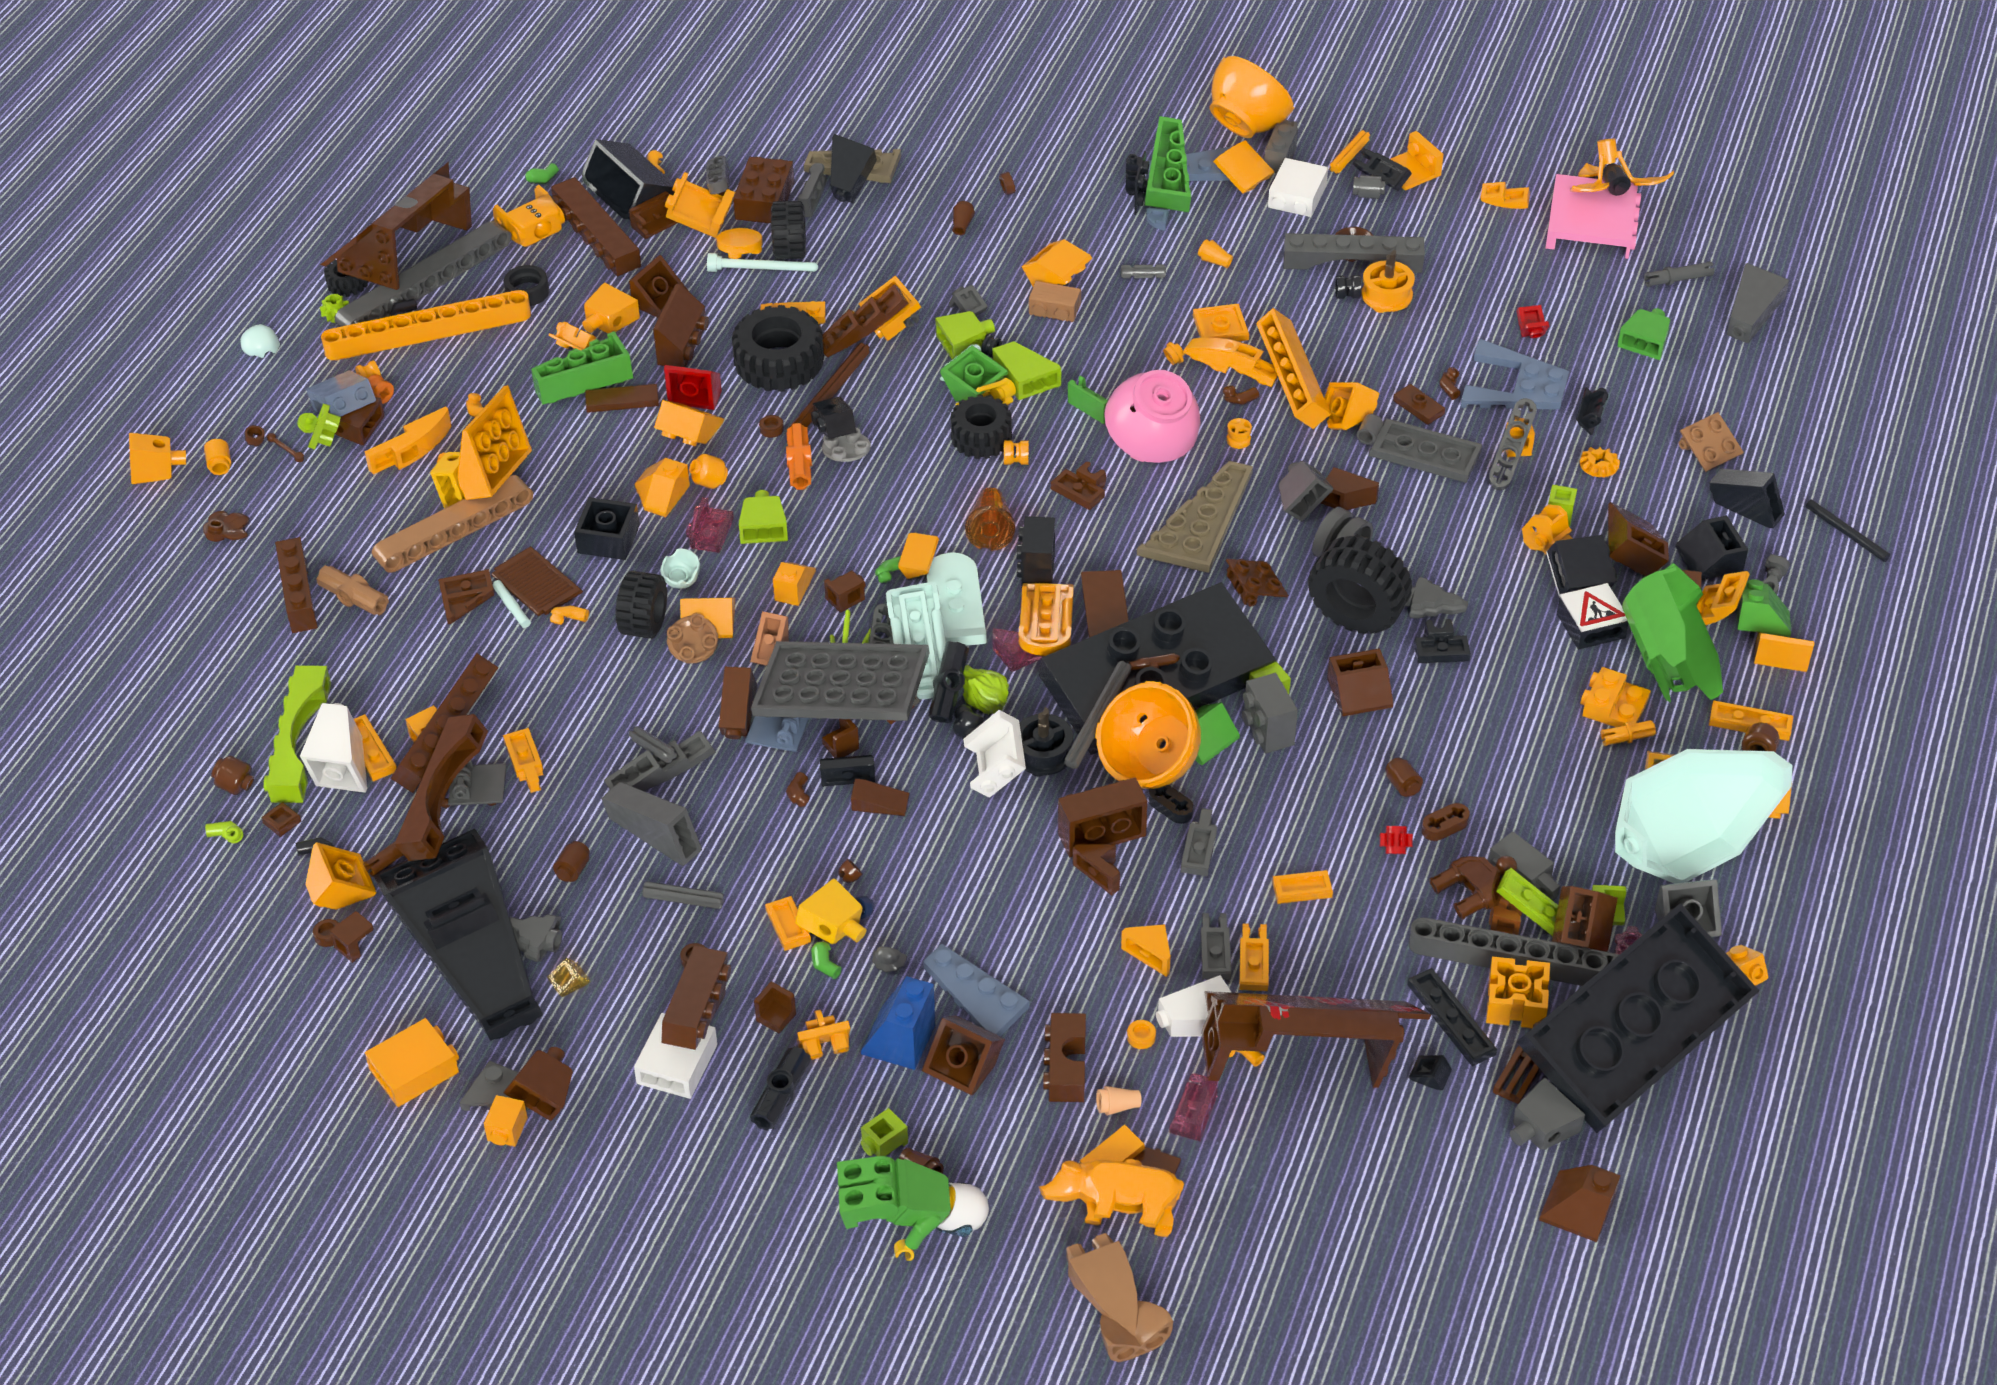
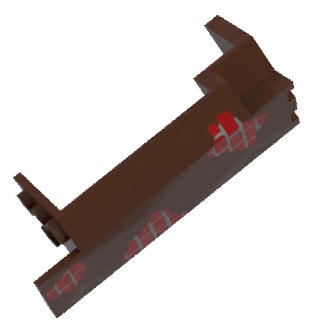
[1201,991,1432,1088]

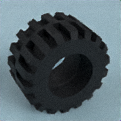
[771,201,806,260]
[951,395,1012,459]
[616,571,667,639]

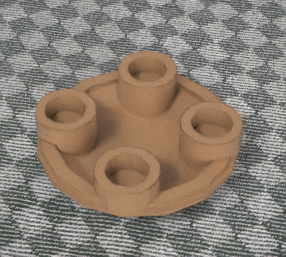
[667,613,718,664]

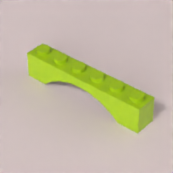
[264,665,331,803]

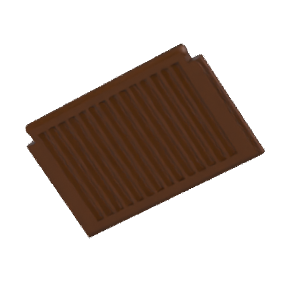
[491,546,583,616]

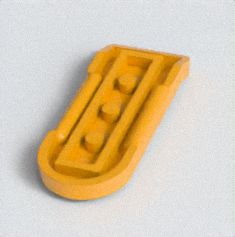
[1019,583,1074,656]

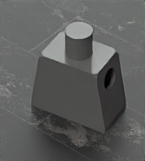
[1279,461,1334,522]
[1510,1078,1585,1150]

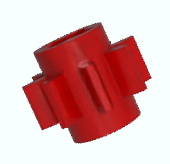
[1380,826,1413,854]

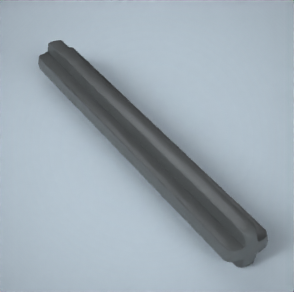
[1065,661,1131,769]

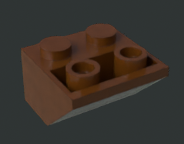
[1327,648,1393,717]
[1552,886,1618,952]

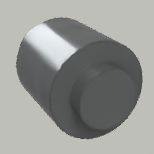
[1352,175,1385,199]

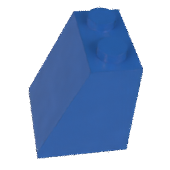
[861,976,936,1070]

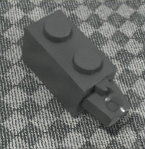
[1264,120,1298,173]
[1488,831,1560,901]

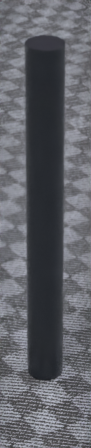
[1806,499,1890,562]

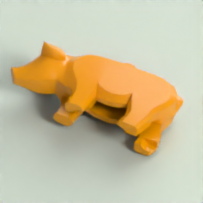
[1039,1159,1184,1237]

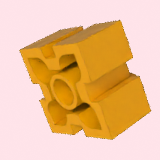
[1486,956,1550,1028]

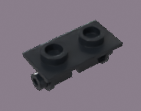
[1576,387,1608,435]

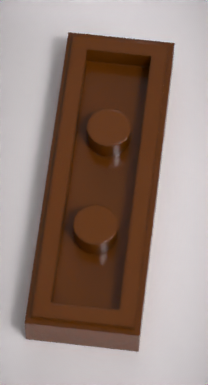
[585,384,659,413]

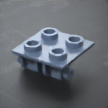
[745,716,809,752]

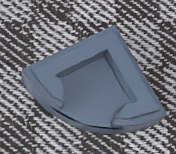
[1146,208,1169,231]

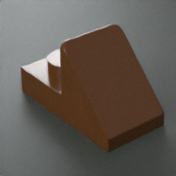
[1073,844,1120,896]

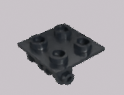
[1125,151,1149,215]

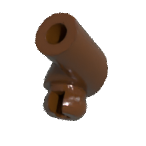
[1439,367,1461,400]
[1223,386,1259,405]
[786,772,810,807]

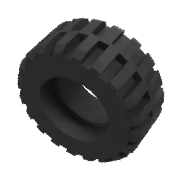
[732,305,824,392]
[1308,536,1412,634]

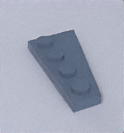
[923,944,1029,1037]

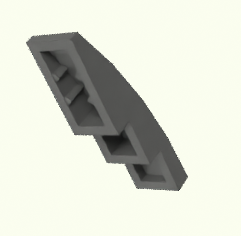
[604,730,716,791]

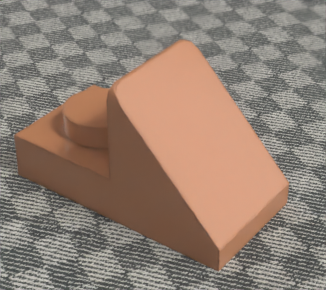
[750,611,789,666]

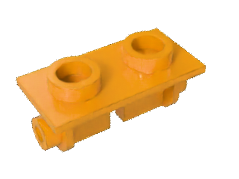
[549,322,596,350]

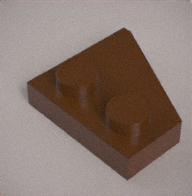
[438,569,494,624]

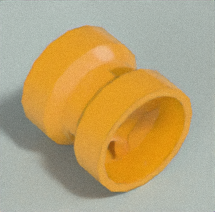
[1004,440,1029,465]

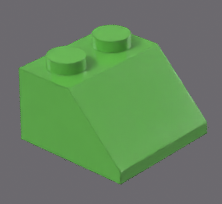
[1737,579,1791,637]

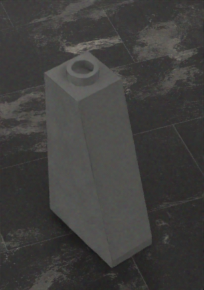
[1727,263,1789,343]
[601,782,702,866]

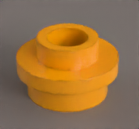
[1163,342,1185,365]

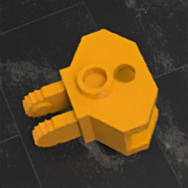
[1522,504,1573,554]

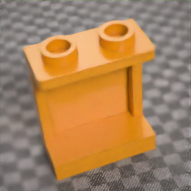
[664,172,735,238]

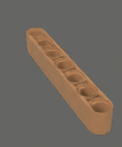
[372,475,533,573]

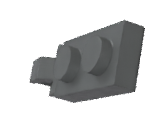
[1180,808,1217,877]

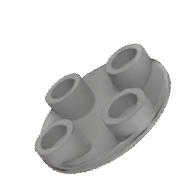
[822,428,871,462]

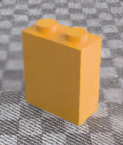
[364,1018,459,1107]

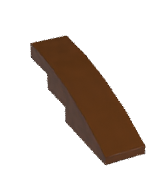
[822,285,908,357]

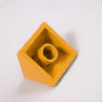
[680,597,735,638]
[1754,632,1814,672]

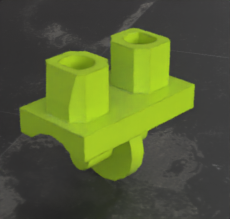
[297,403,341,449]

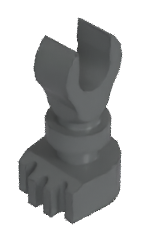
[1762,554,1790,595]

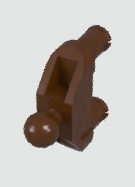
[1429,855,1517,920]

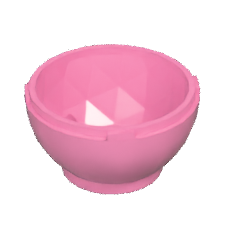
[1104,370,1201,463]

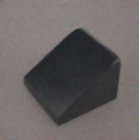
[1409,1055,1452,1090]

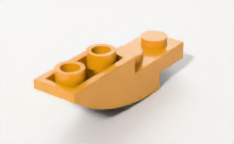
[1183,337,1278,387]
[364,407,452,475]

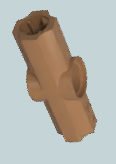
[316,565,389,616]

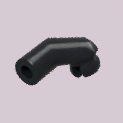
[389,299,417,317]

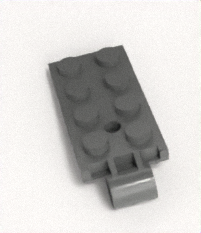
[1357,414,1482,483]

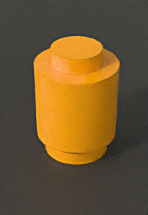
[204,439,232,475]

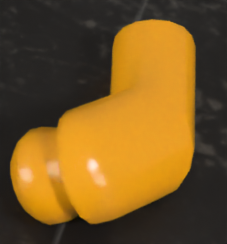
[647,150,665,174]

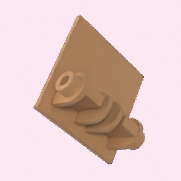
[1679,412,1744,472]

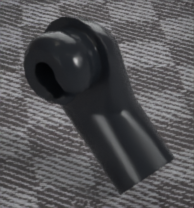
[296,837,334,856]

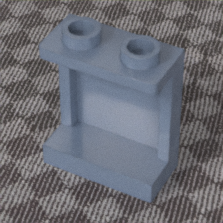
[306,370,376,417]

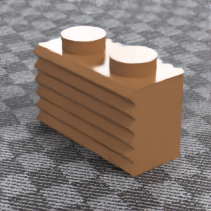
[1029,281,1081,322]

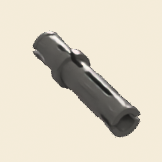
[1644,261,1714,287]

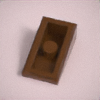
[851,779,910,816]

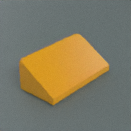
[898,533,939,579]

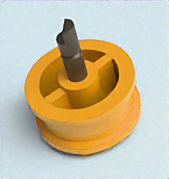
[1361,249,1415,313]

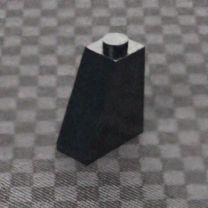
[830,134,877,203]
[1709,469,1785,529]

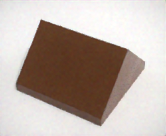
[629,255,689,318]

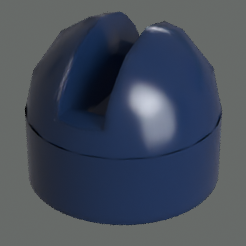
[855,896,875,920]

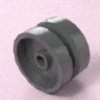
[1312,507,1373,558]

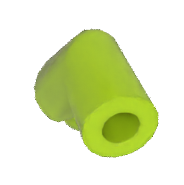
[205,821,243,843]

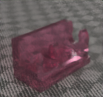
[1169,1074,1219,1142]

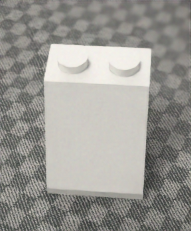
[300,703,367,793]

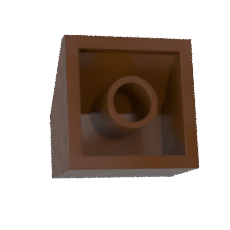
[922,1015,1005,1095]

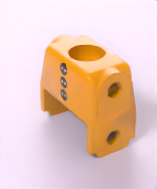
[493,185,565,247]

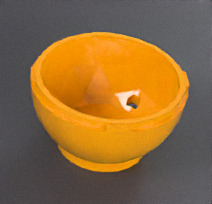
[1210,56,1295,138]
[1095,681,1201,789]

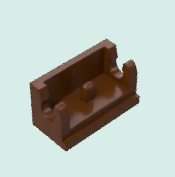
[629,191,678,239]

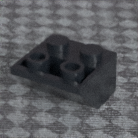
[1675,515,1748,580]

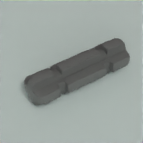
[1121,264,1166,279]

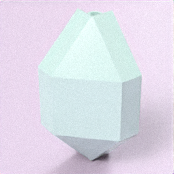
[1615,749,1792,884]

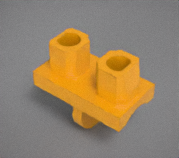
[797,1010,850,1060]

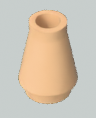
[1096,1086,1141,1116]

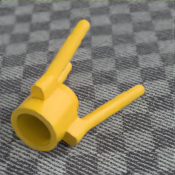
[955,378,1016,405]

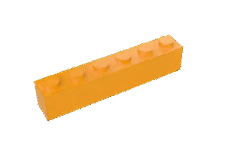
[1256,308,1331,429]

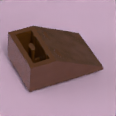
[1608,502,1669,576]

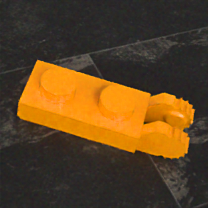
[1239,923,1269,991]

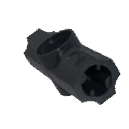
[928,641,969,723]
[750,1046,811,1131]

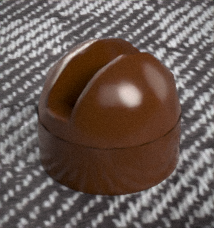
[245,425,265,447]
[838,858,863,883]

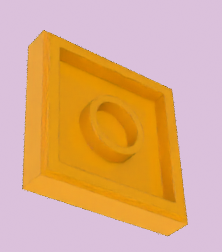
[1193,304,1249,341]

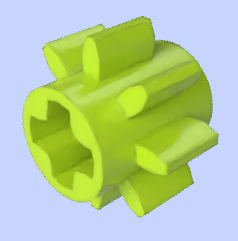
[320,294,349,323]

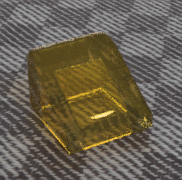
[547,957,591,997]

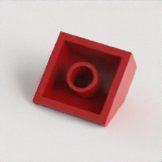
[664,365,722,410]

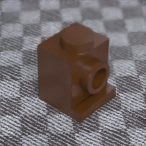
[824,570,866,613]

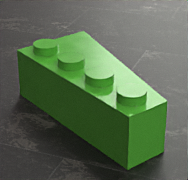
[1145,116,1191,212]
[531,331,633,405]

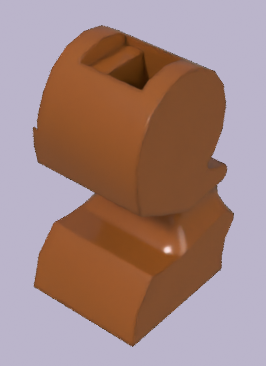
[1489,896,1523,935]

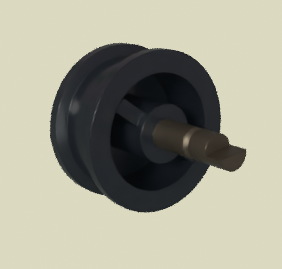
[1019,707,1073,777]

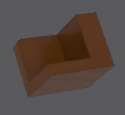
[822,719,859,758]
[330,911,374,963]
[754,981,796,1034]

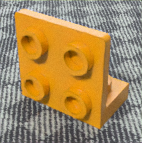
[1391,131,1444,190]

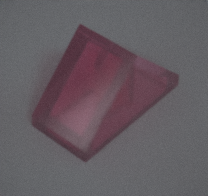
[992,628,1044,672]

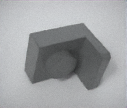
[949,284,988,316]

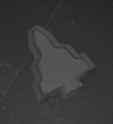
[1405,577,1468,619]
[510,914,562,962]

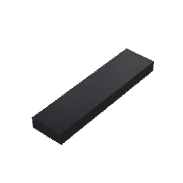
[1407,968,1497,1066]

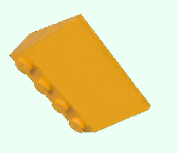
[457,385,532,500]

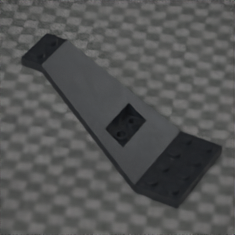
[373,828,543,1041]

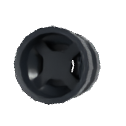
[1335,275,1361,299]

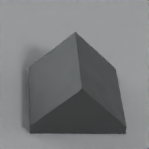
[1655,879,1722,937]

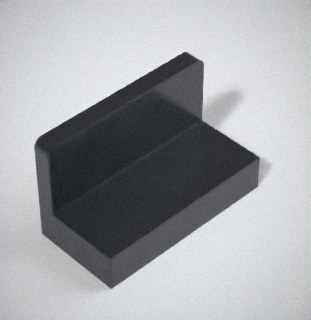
[820,755,875,787]

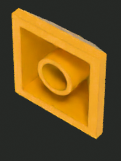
[305,842,377,910]

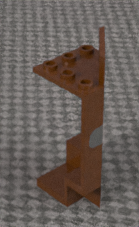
[320,162,472,290]

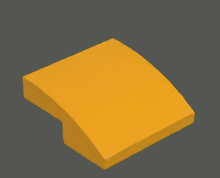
[1213,140,1275,194]
[1697,571,1750,625]

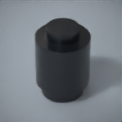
[1602,163,1631,196]

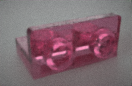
[686,497,734,553]

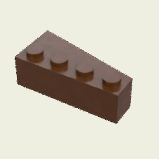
[661,946,731,1050]

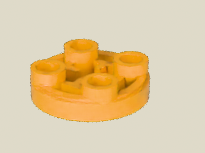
[716,228,763,259]

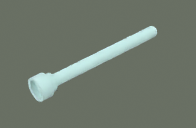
[707,253,818,272]

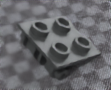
[448,760,506,806]

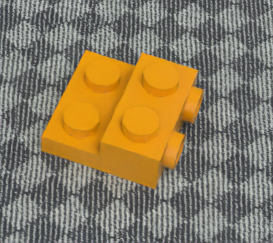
[859,275,921,341]
[1580,667,1651,727]

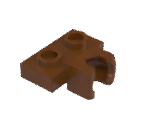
[1051,462,1106,510]

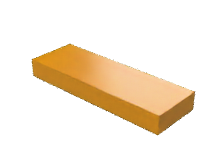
[1709,700,1793,741]
[354,714,397,781]

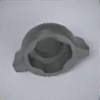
[872,946,907,973]

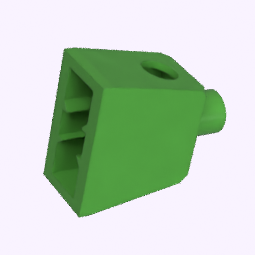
[1617,308,1671,360]

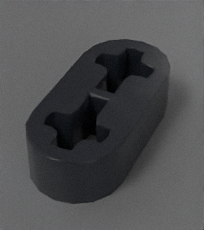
[1148,785,1194,824]

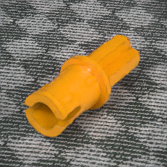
[1601,720,1656,746]

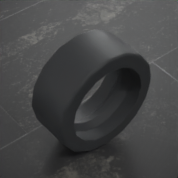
[503,265,549,306]

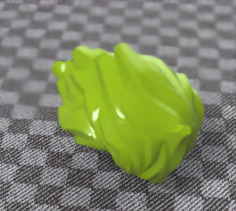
[963,665,1009,715]

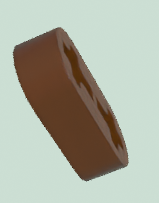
[1421,803,1470,841]

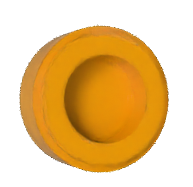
[1127,1020,1156,1049]

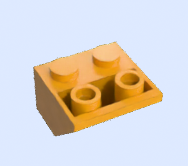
[1021,239,1092,287]

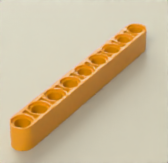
[321,290,531,360]

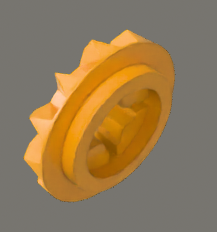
[1579,446,1620,477]

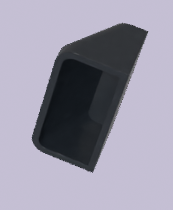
[582,139,675,220]

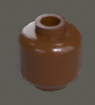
[1742,722,1780,753]
[211,755,254,795]

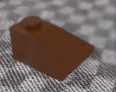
[1539,1165,1621,1242]

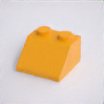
[654,400,724,446]

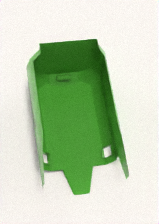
[1622,563,1723,703]

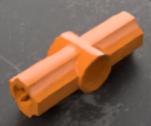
[786,423,812,490]

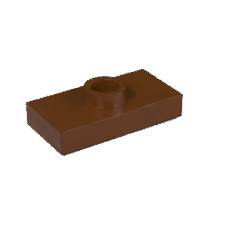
[1393,384,1445,425]

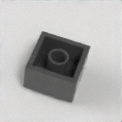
[1242,673,1298,754]

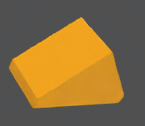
[1121,924,1171,977]

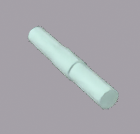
[492,580,531,628]

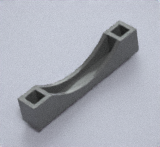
[1283,233,1425,273]

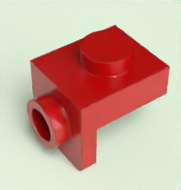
[1516,305,1549,338]

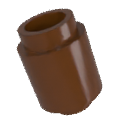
[1385,757,1423,797]
[553,841,590,882]

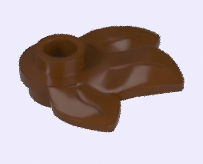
[203,511,250,542]

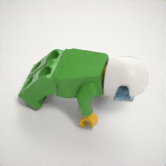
[837,1156,989,1261]

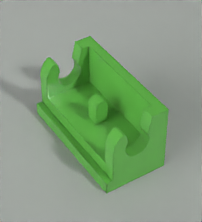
[1068,375,1108,424]

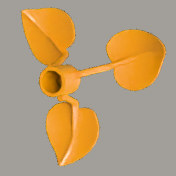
[1570,138,1674,193]

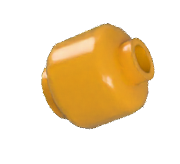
[689,454,728,489]

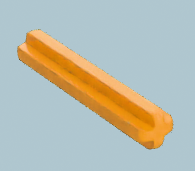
[1330,130,1370,174]

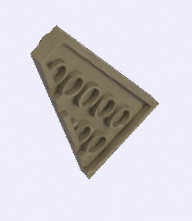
[1137,461,1253,573]

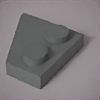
[459,1060,527,1111]

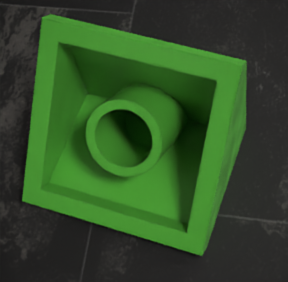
[940,345,1008,402]
[1195,702,1240,765]

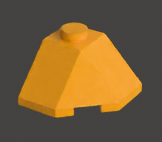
[1324,382,1380,430]
[635,458,690,517]

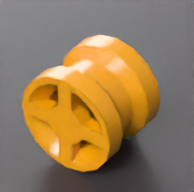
[355,360,382,378]
[1226,418,1252,449]

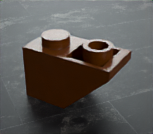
[1320,467,1379,510]

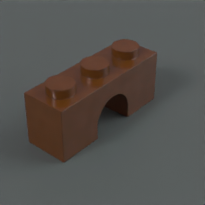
[1043,1013,1086,1102]

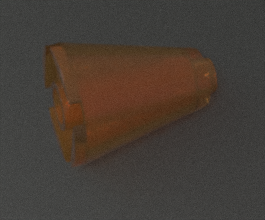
[965,488,1015,551]

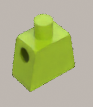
[935,311,995,360]
[739,490,788,544]

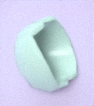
[240,324,280,358]
[660,548,700,588]

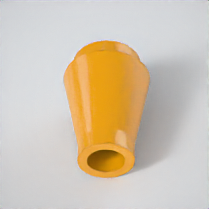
[1198,239,1233,268]

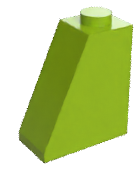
[993,341,1061,400]

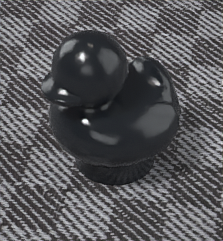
[953,705,984,743]

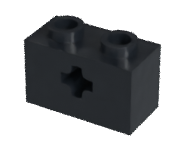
[811,397,856,439]

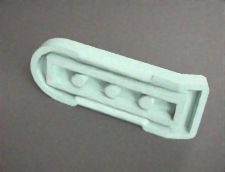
[927,553,987,646]
[886,582,950,699]

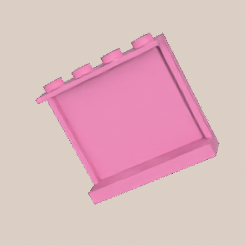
[1546,174,1641,259]

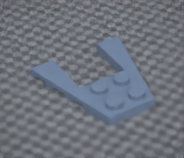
[1460,339,1569,409]

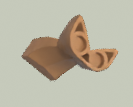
[1066,1233,1173,1362]

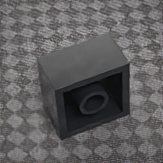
[574,497,640,560]
[1016,516,1055,588]

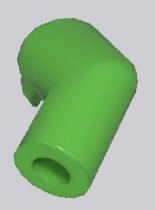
[875,556,901,583]

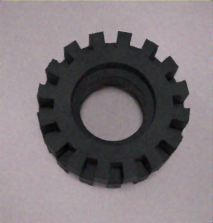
[324,259,369,297]

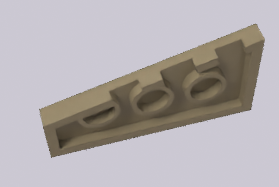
[804,149,901,183]

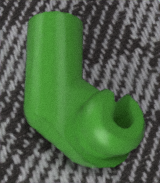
[525,163,559,184]
[811,942,842,979]

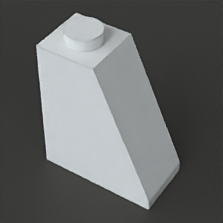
[1156,975,1231,1037]

